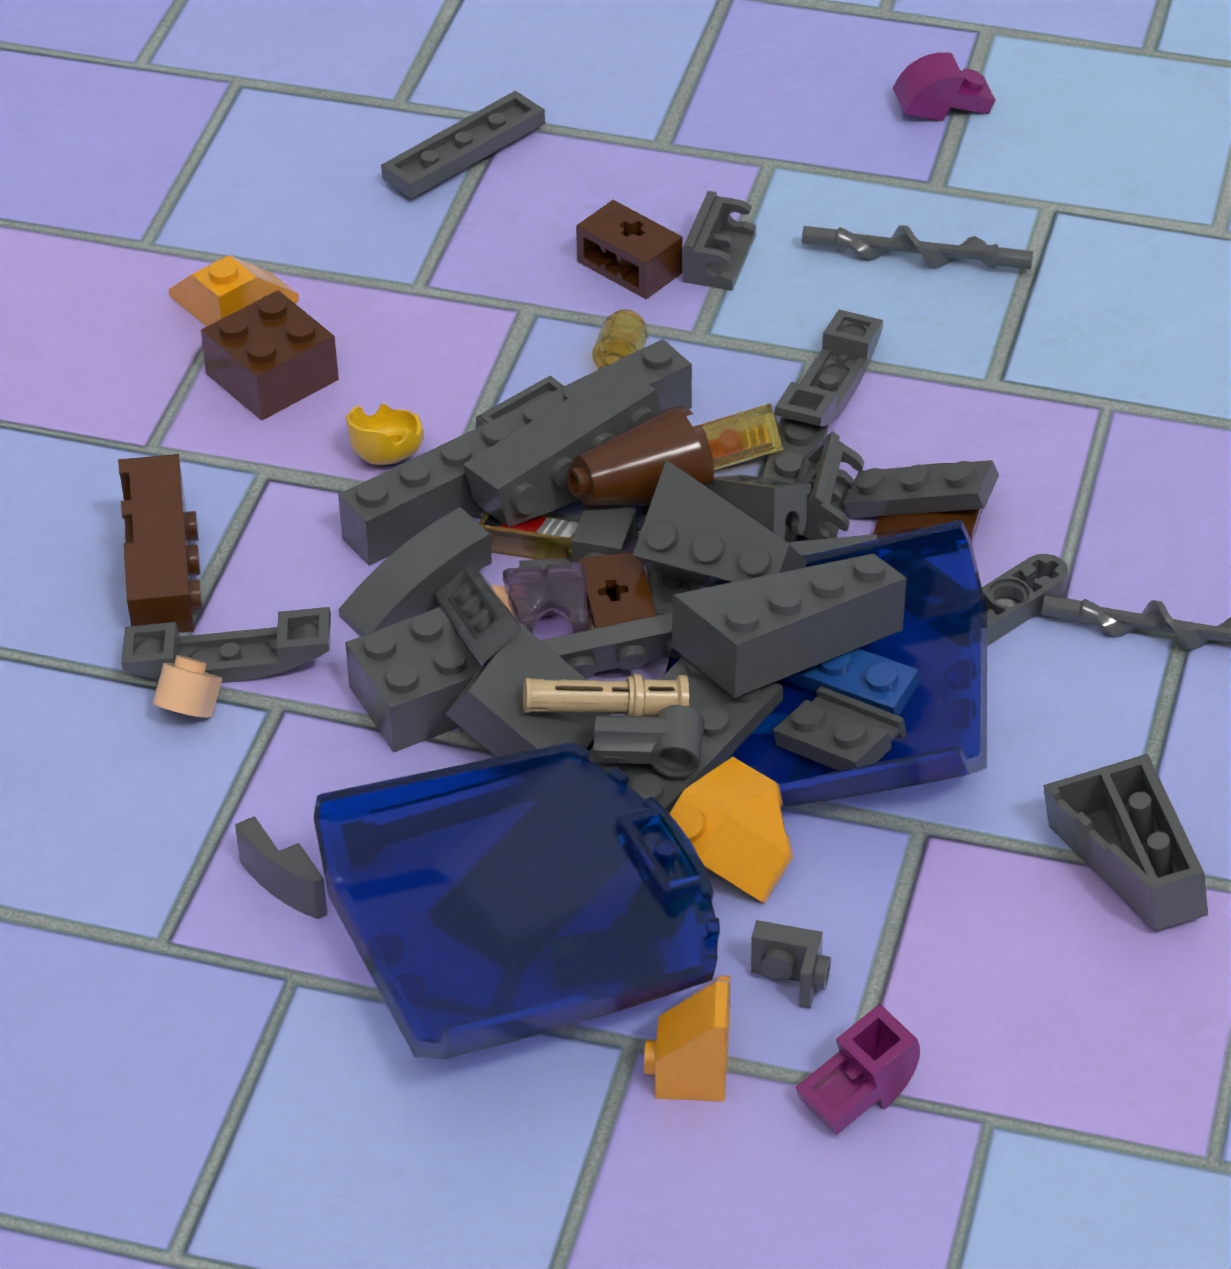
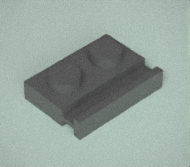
[773,686,907,779]

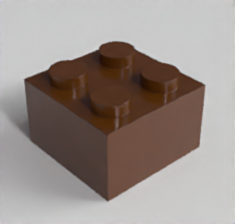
[201,290,339,421]

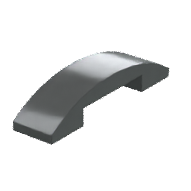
[774,310,883,426]
[121,607,331,683]

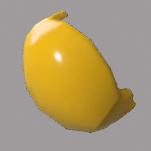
[345,403,424,465]

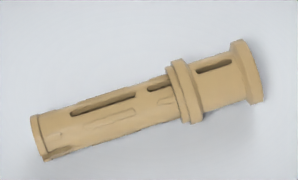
[523,674,689,717]

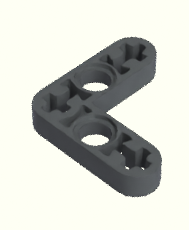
[879,547,1068,651]

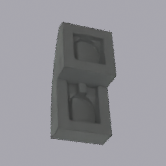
[235,816,328,919]

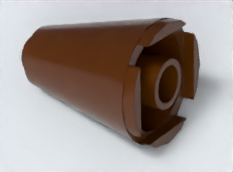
[567,406,714,506]

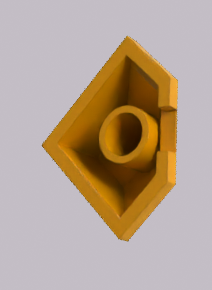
[169,255,299,327]
[656,757,793,904]
[644,975,731,1102]

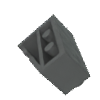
[633,460,807,587]
[1043,753,1208,931]

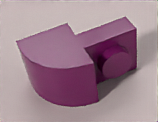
[892,52,996,121]
[795,1003,920,1135]

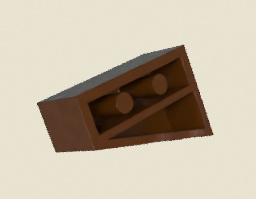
[118,454,203,633]

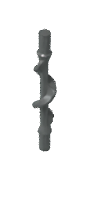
[802,225,1033,269]
[1041,595,1231,650]

